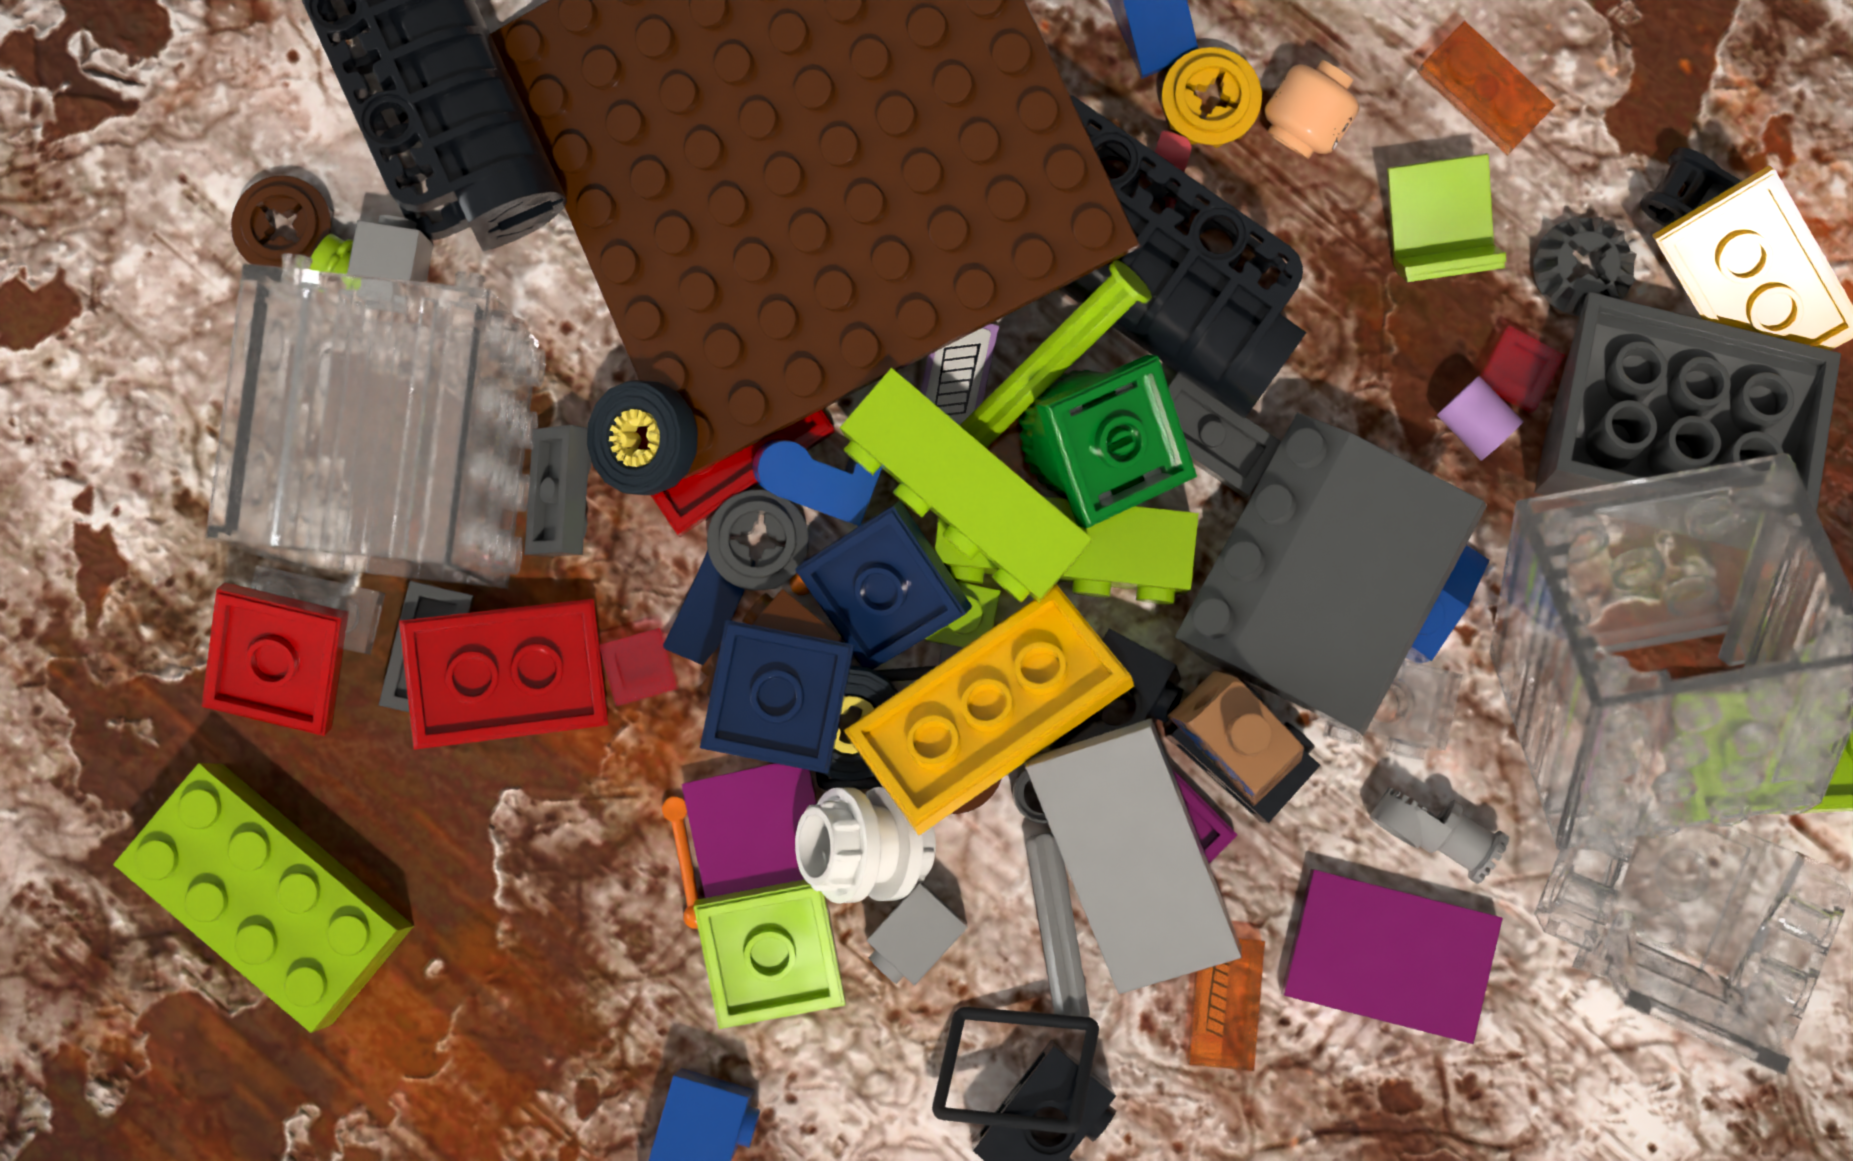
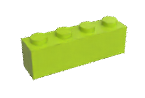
[840,368,1092,603]
[935,496,1199,604]

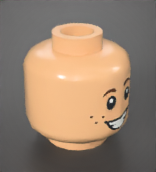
[1264,60,1359,159]

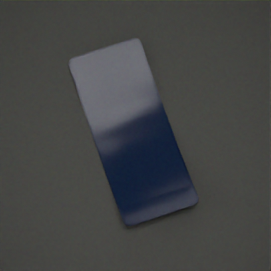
[663,550,756,665]

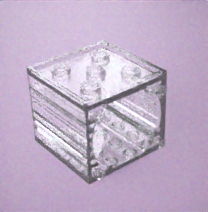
[206,254,546,589]
[1489,453,1853,850]

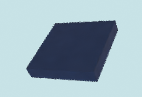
[795,500,972,670]
[700,620,855,774]

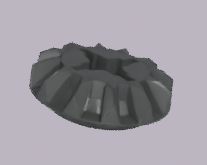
[1533,216,1637,316]
[707,490,809,592]

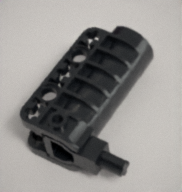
[302,0,567,251]
[1059,95,1307,419]

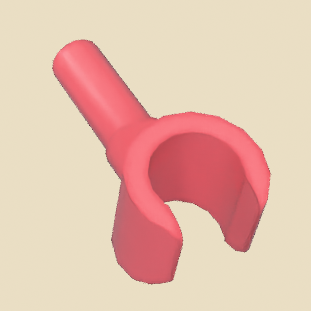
[1155,131,1191,210]

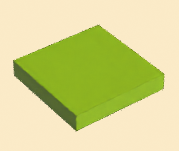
[694,879,846,1029]

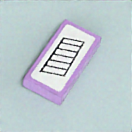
[920,324,999,425]

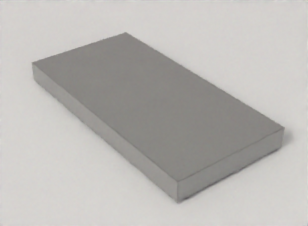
[1026,718,1242,994]

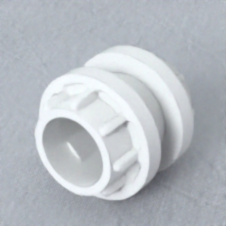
[795,787,936,904]

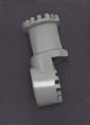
[1369,787,1510,884]

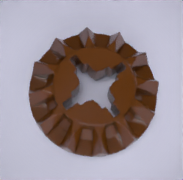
[231,175,333,275]

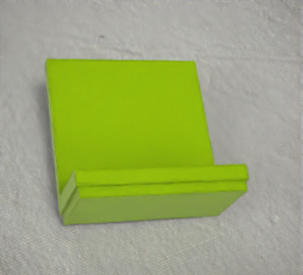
[1387,153,1506,282]

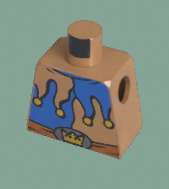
[1167,671,1304,806]

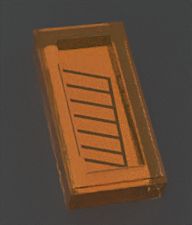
[1187,937,1265,1071]

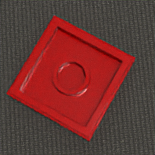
[202,582,349,736]

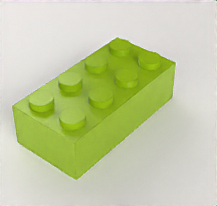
[113,763,414,1033]

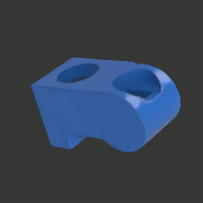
[752,438,882,526]

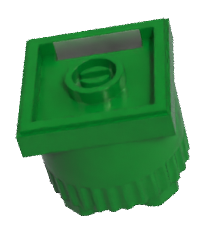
[1019,354,1197,528]

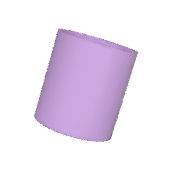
[1437,376,1524,461]

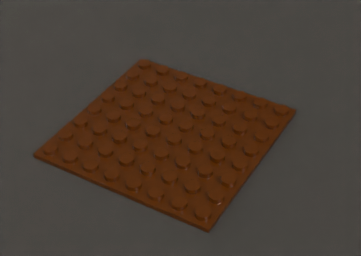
[491,0,1141,479]

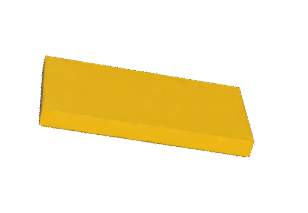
[844,584,1134,836]

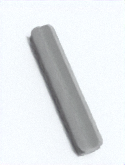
[1026,832,1090,1017]

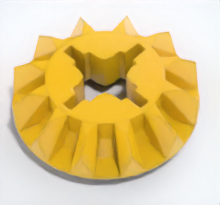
[1161,47,1262,149]

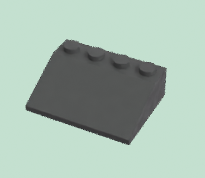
[1534,292,1841,554]
[1175,412,1487,736]

